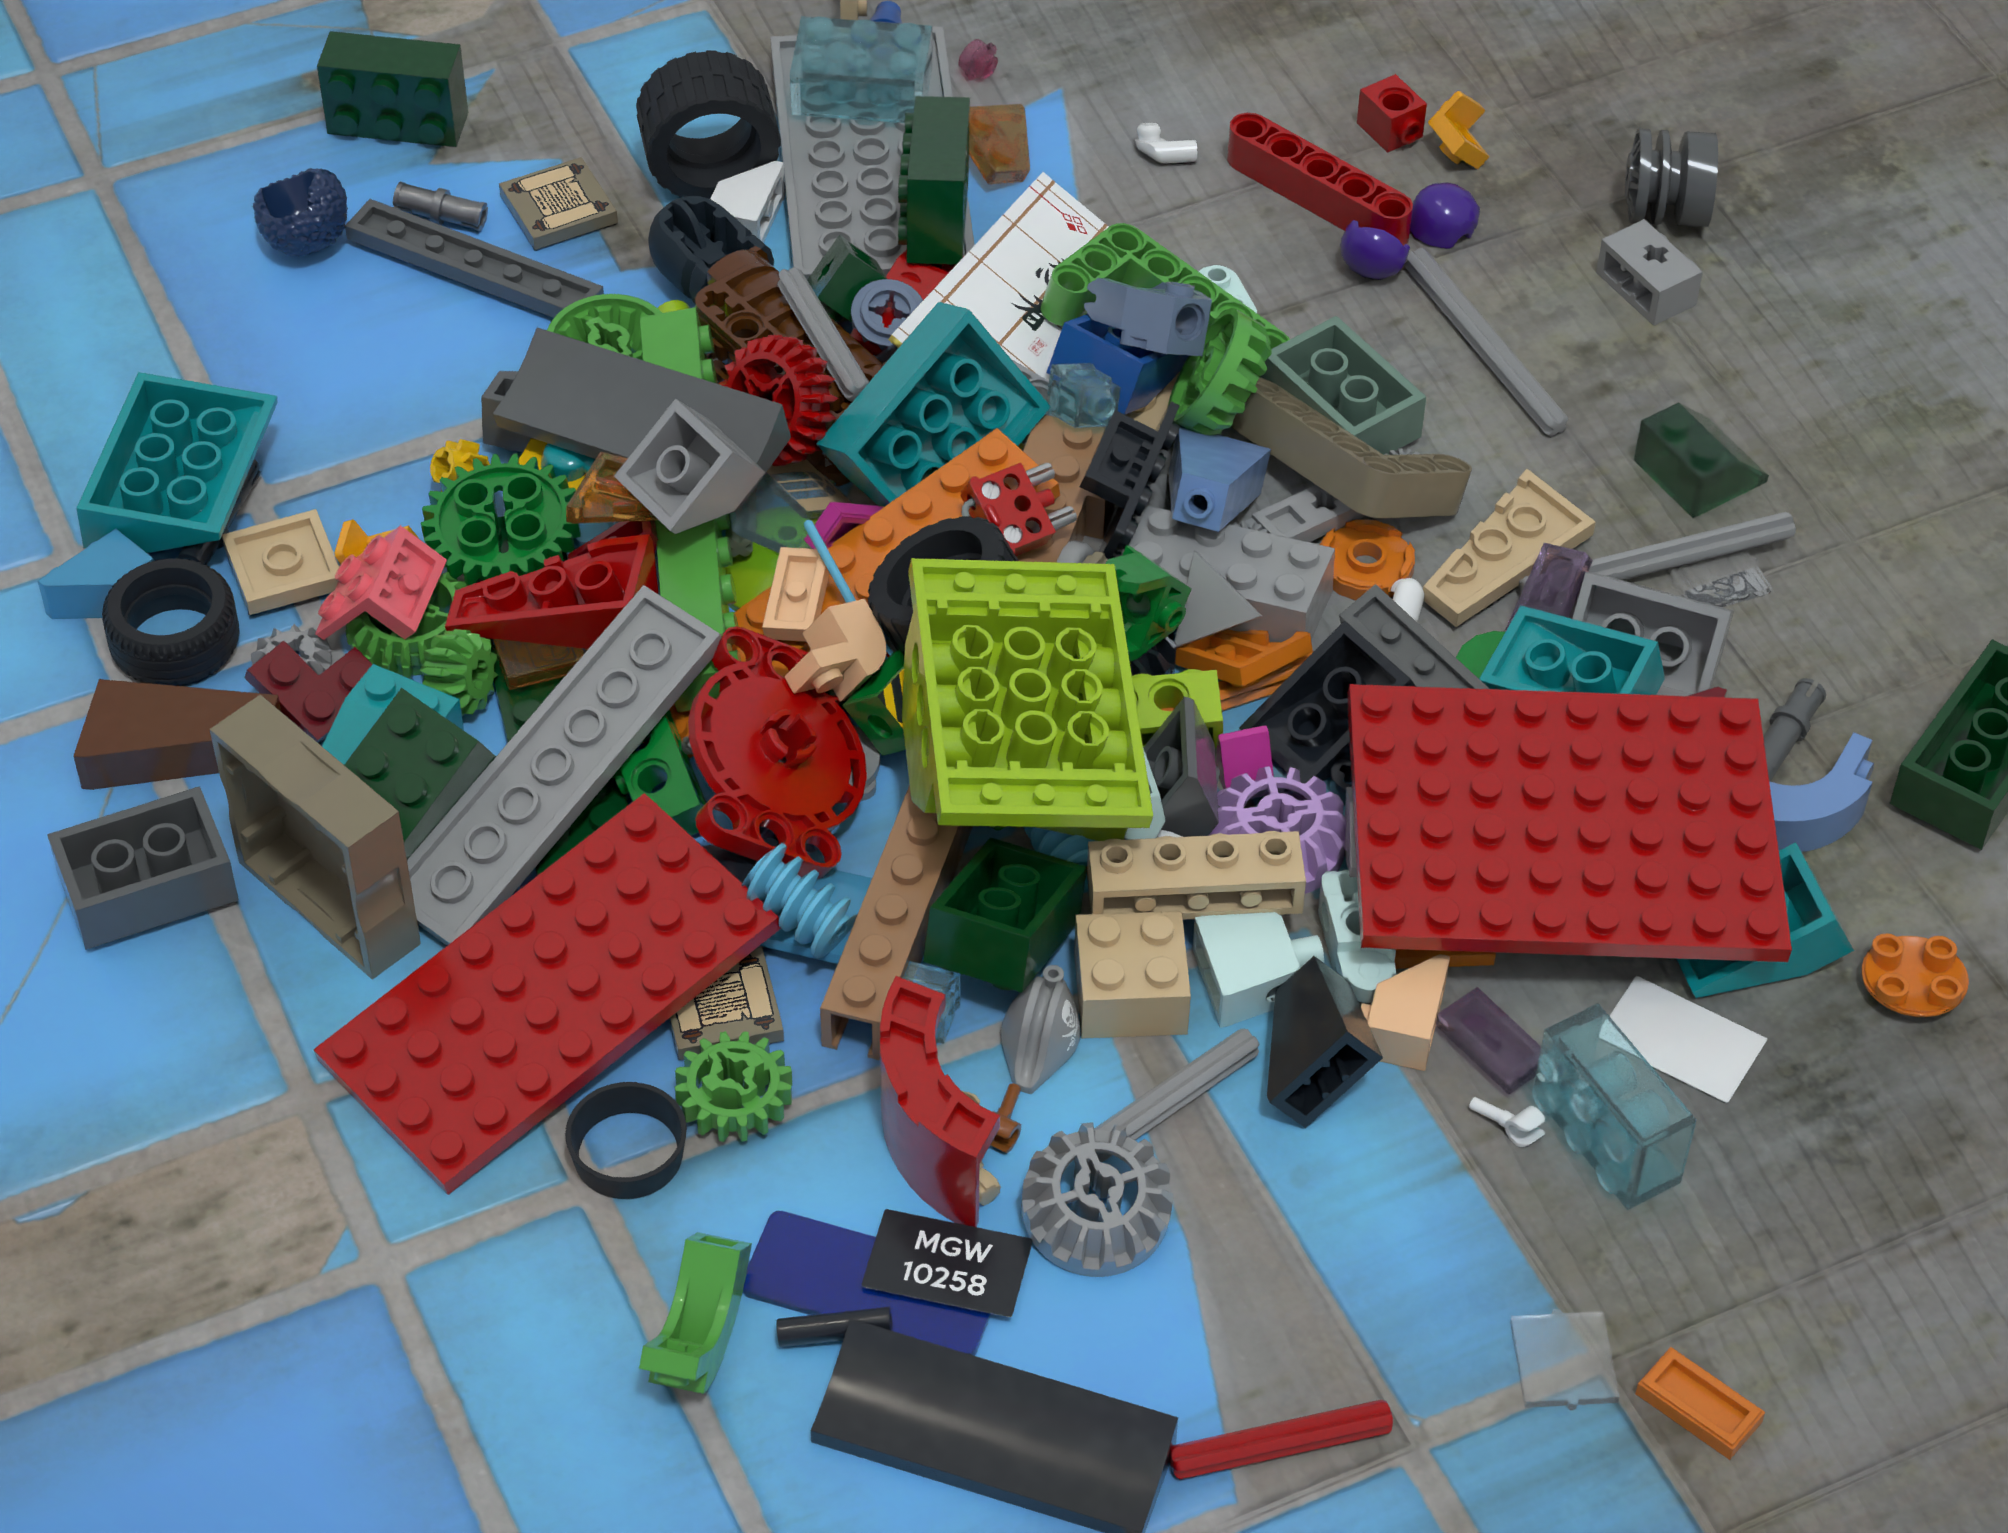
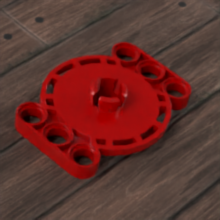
[688,626,867,879]

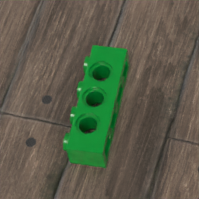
[613,709,706,836]

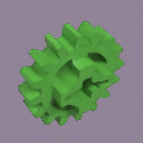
[674,1031,793,1142]

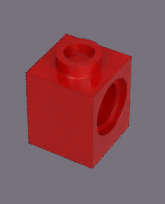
[1357,74,1427,153]

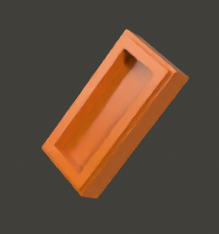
[1635,1347,1765,1460]

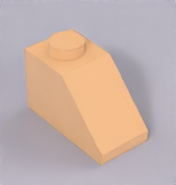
[1361,954,1450,1071]

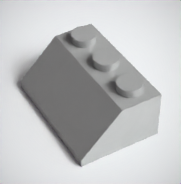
[1572,572,1734,696]

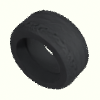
[102,558,239,686]

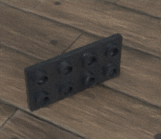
[1079,401,1181,559]

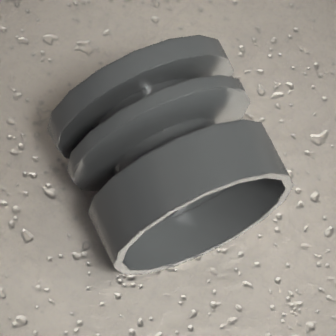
[1625,128,1718,227]

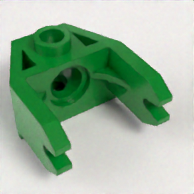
[1106,545,1192,661]

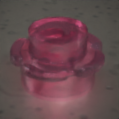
[958,39,998,81]

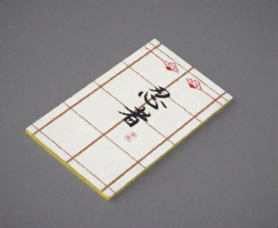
[888,172,1109,450]

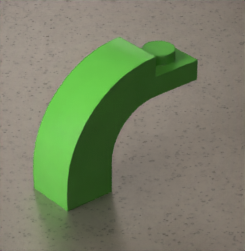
[639,1232,752,1394]

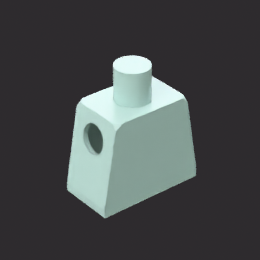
[1193,912,1324,1028]

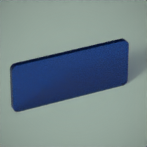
[743,1211,991,1356]

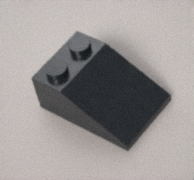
[1239,620,1417,784]

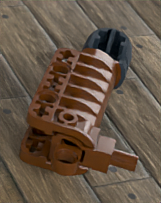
[648,196,887,487]

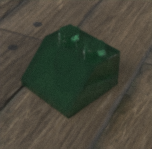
[1634,402,1769,518]

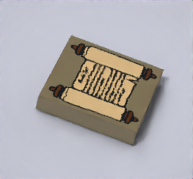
[499,157,618,250]
[669,946,784,1060]

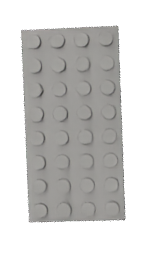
[770,27,975,286]

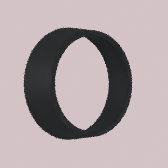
[565,1082,687,1199]

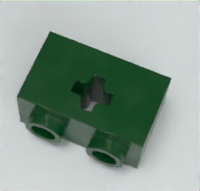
[808,235,887,322]

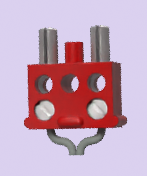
[960,462,1077,556]

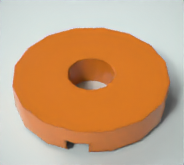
[1320,519,1415,600]

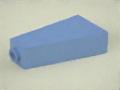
[1168,426,1271,532]

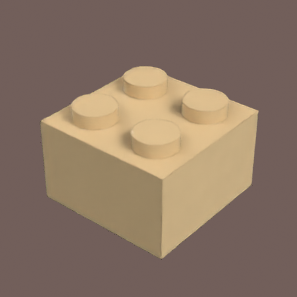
[1074,911,1191,1039]

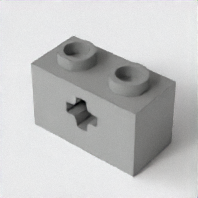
[1596,219,1703,326]

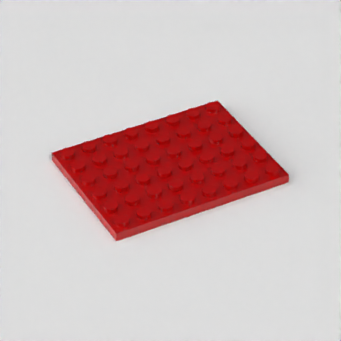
[1347,684,1792,962]

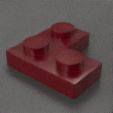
[244,641,372,744]

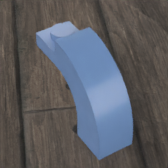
[1769,732,1874,852]

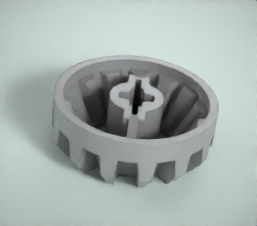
[1021,1122,1173,1277]

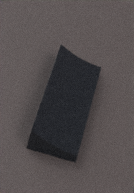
[811,1318,1178,1533]

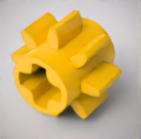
[430,439,490,492]

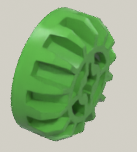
[547,294,662,360]
[1168,308,1272,435]

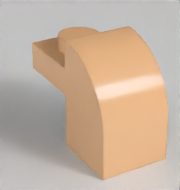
[785,599,886,702]

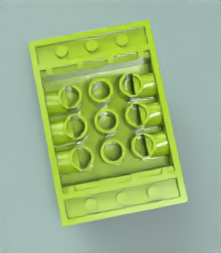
[902,558,1153,841]

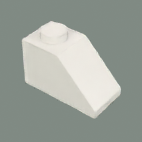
[710,161,785,243]

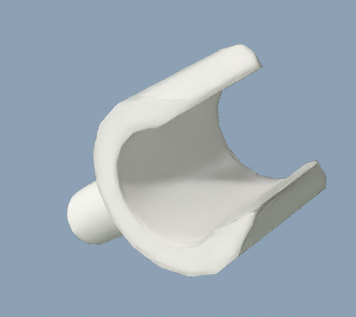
[1469,1097,1545,1147]

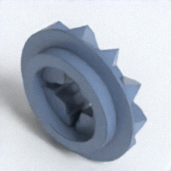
[851,279,923,350]

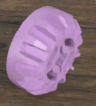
[1208,766,1346,894]

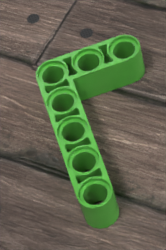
[1041,223,1290,378]

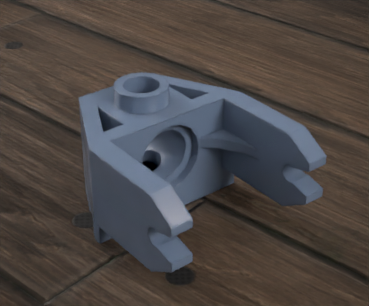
[1084,278,1212,356]

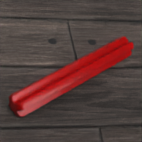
[1170,1400,1393,1479]

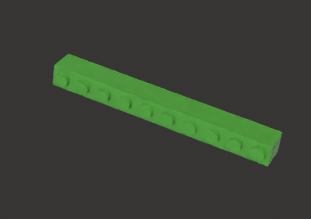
[640,307,741,712]

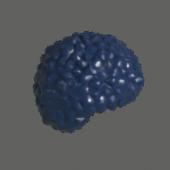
[252,168,348,256]

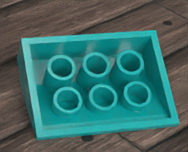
[816,302,1051,506]
[76,372,278,553]

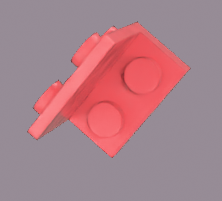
[315,525,447,640]

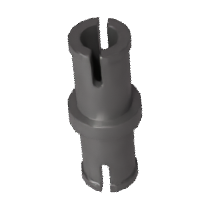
[393,181,488,231]

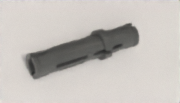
[1763,678,1826,782]

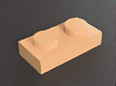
[762,547,830,642]

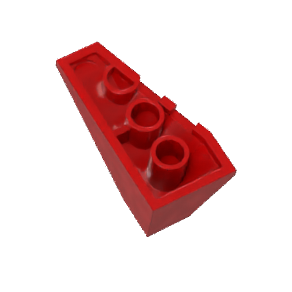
[445,534,658,650]

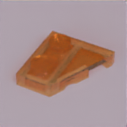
[969,104,1030,184]
[566,451,658,524]

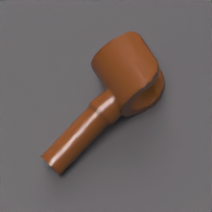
[990,1083,1021,1153]

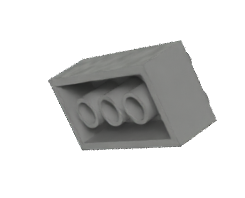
[1129,506,1335,642]

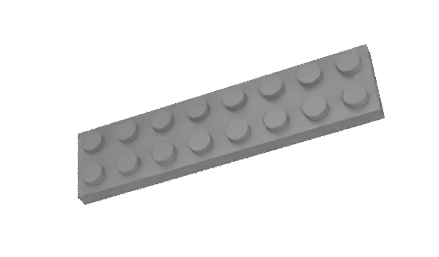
[407,585,722,945]

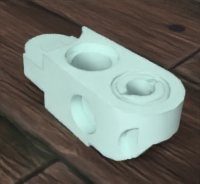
[1318,870,1396,1003]

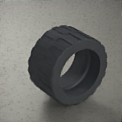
[636,50,781,199]
[868,516,1018,656]

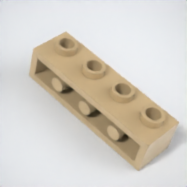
[1087,831,1306,920]

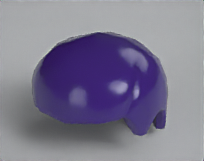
[1410,182,1480,249]
[1340,220,1410,280]

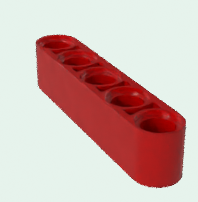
[1227,112,1413,246]

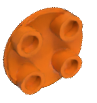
[1861,933,1969,1017]

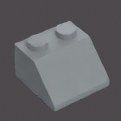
[614,399,765,534]

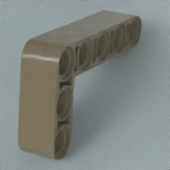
[1231,378,1472,518]

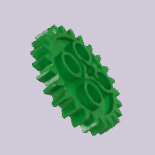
[421,454,582,586]

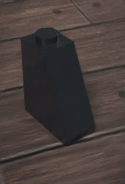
[1267,956,1383,1128]

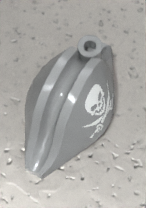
[1000,965,1081,1094]

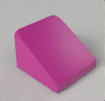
[1216,726,1274,789]

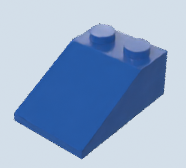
[1046,314,1189,415]

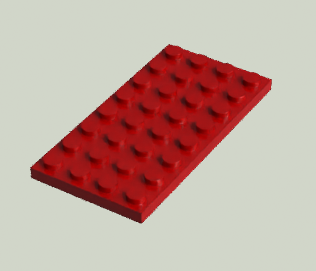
[313,793,781,1195]

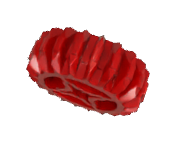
[718,335,839,466]

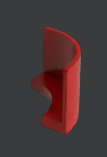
[880,976,1000,1227]

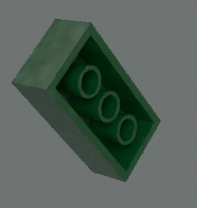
[898,96,970,265]
[1889,639,2008,850]

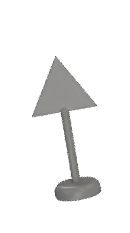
[1057,540,1263,648]

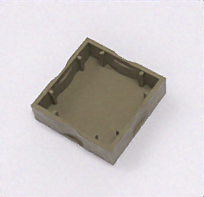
[210,695,421,980]

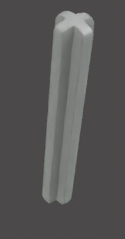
[777,267,869,402]
[1094,1028,1260,1162]

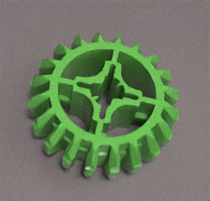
[345,572,467,679]

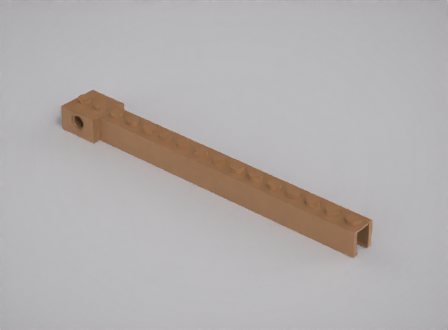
[820,415,1116,1060]

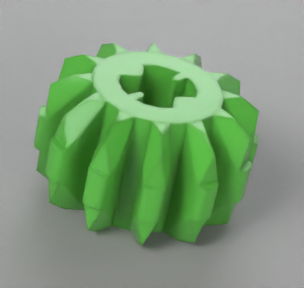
[420,629,498,716]

